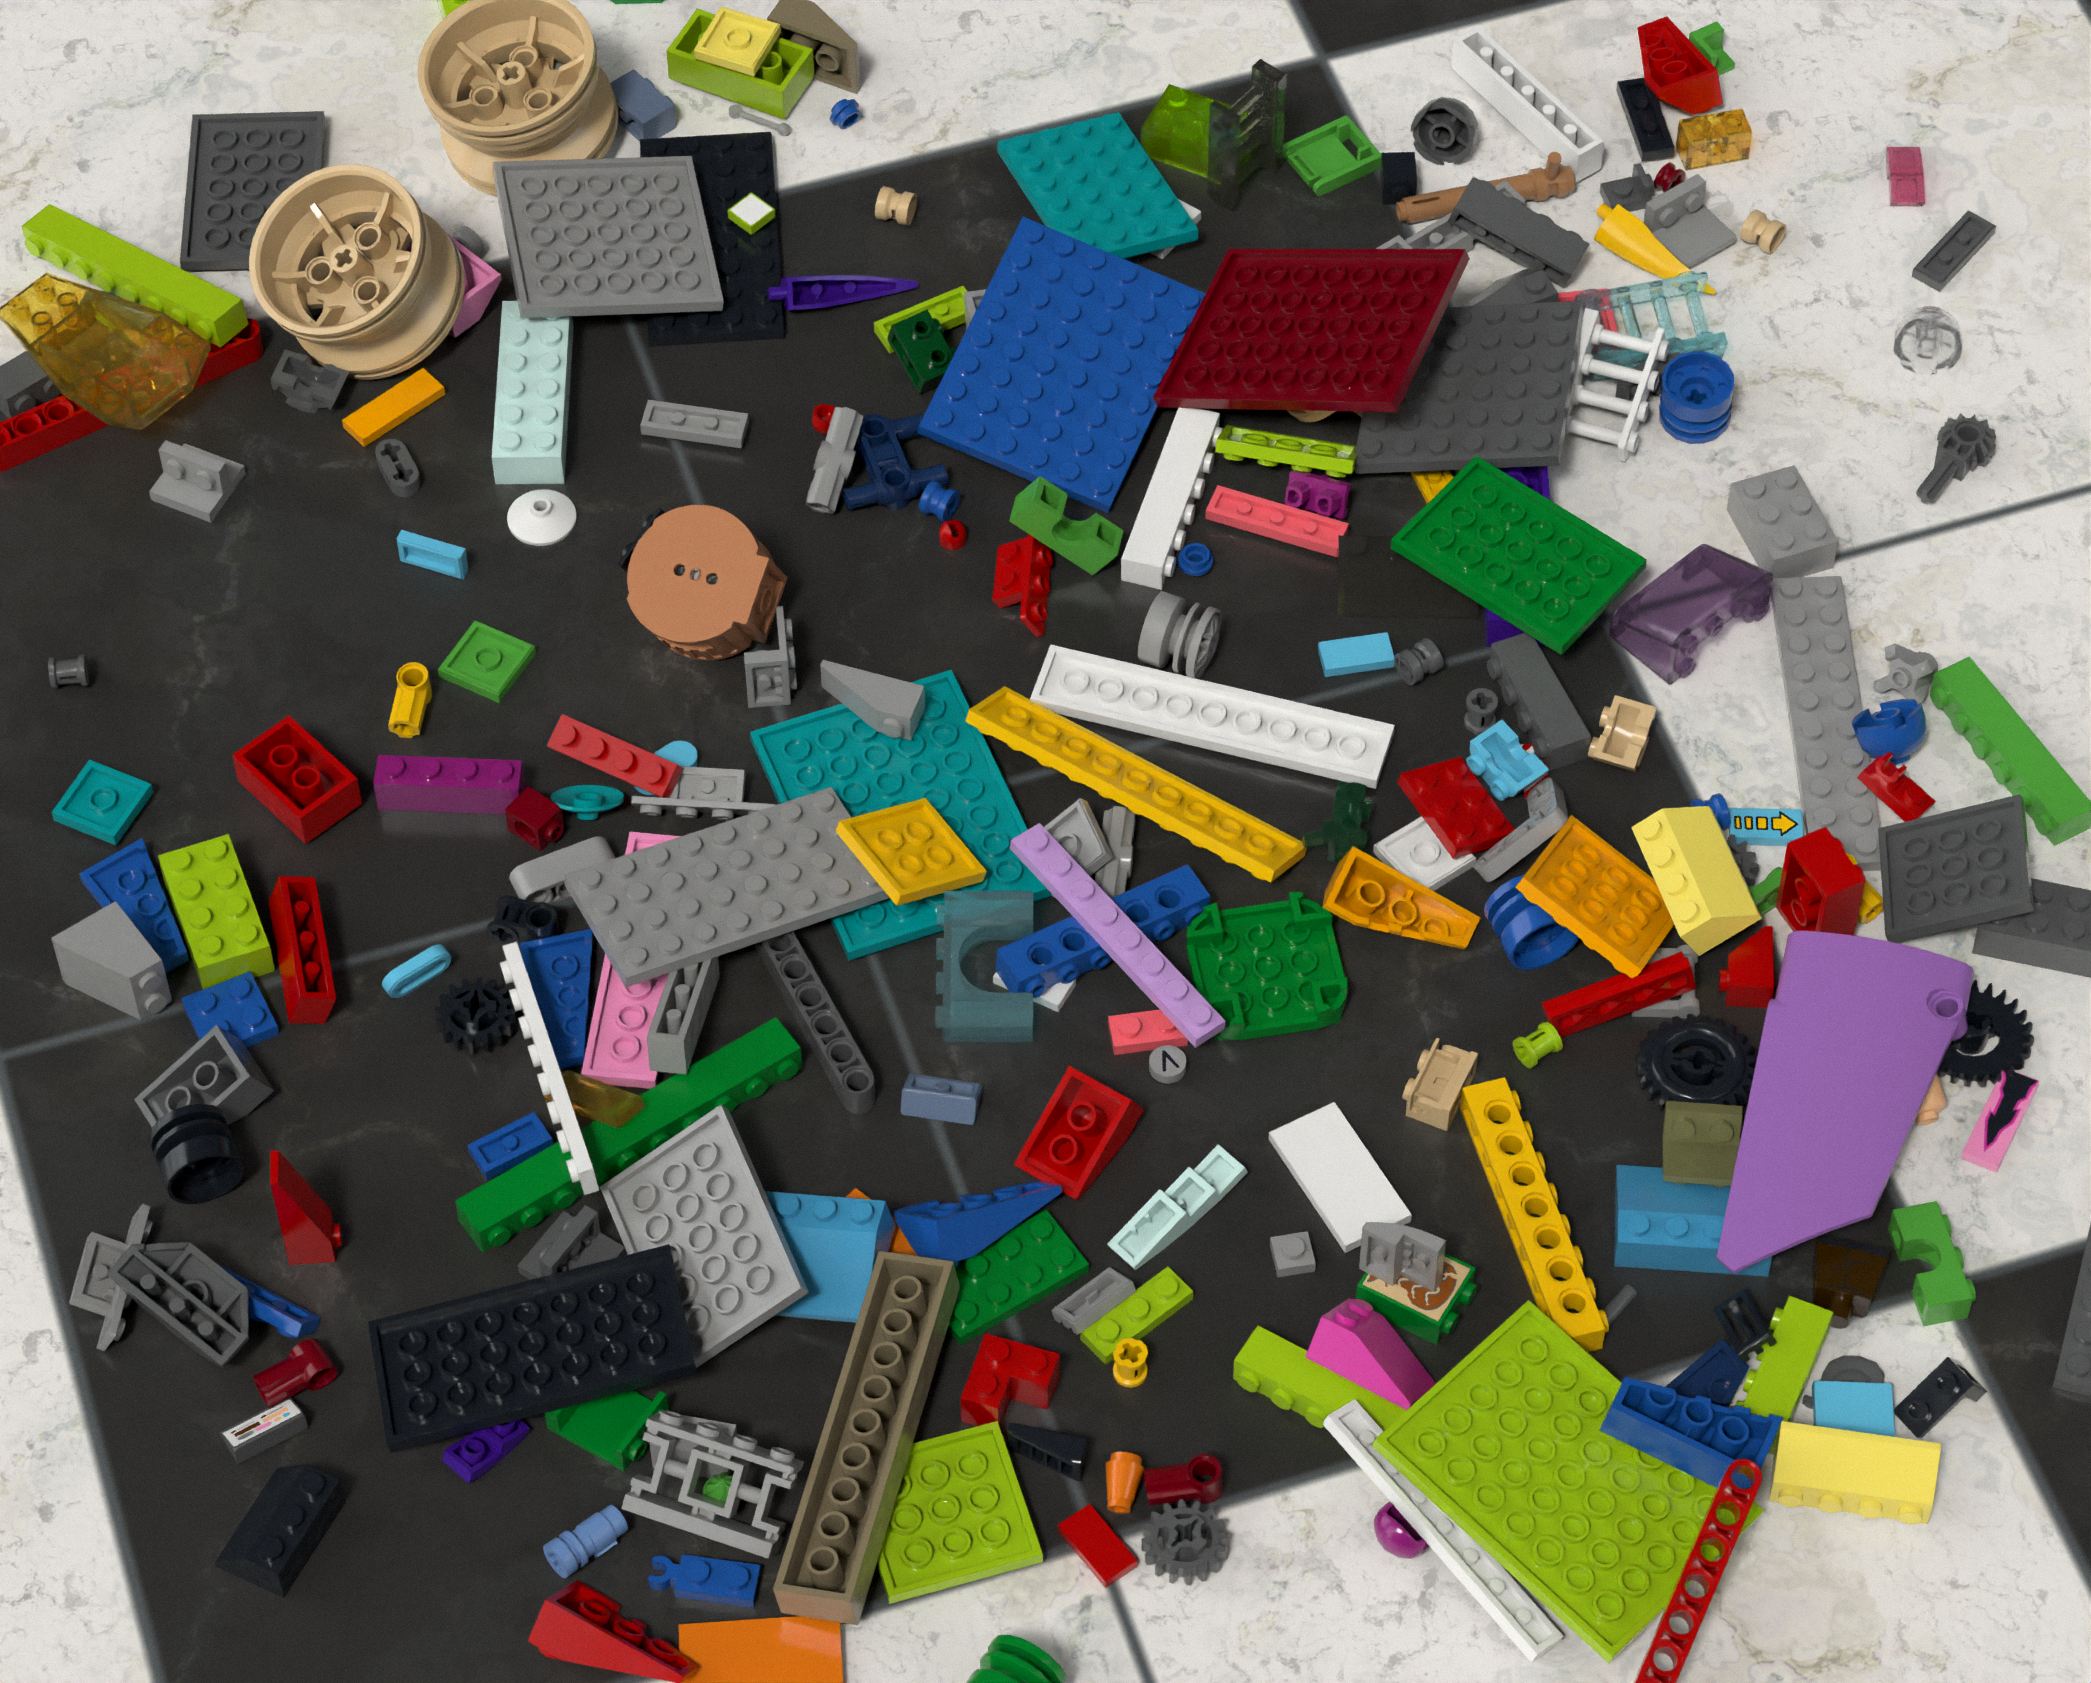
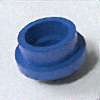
[830,99,861,129]
[1178,543,1213,576]

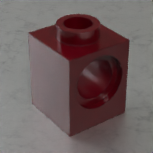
[505,786,564,852]

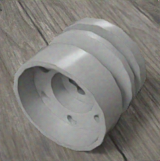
[1138,591,1222,679]

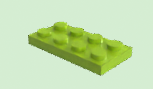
[1215,425,1357,477]

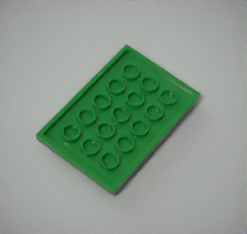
[1390,455,1647,655]

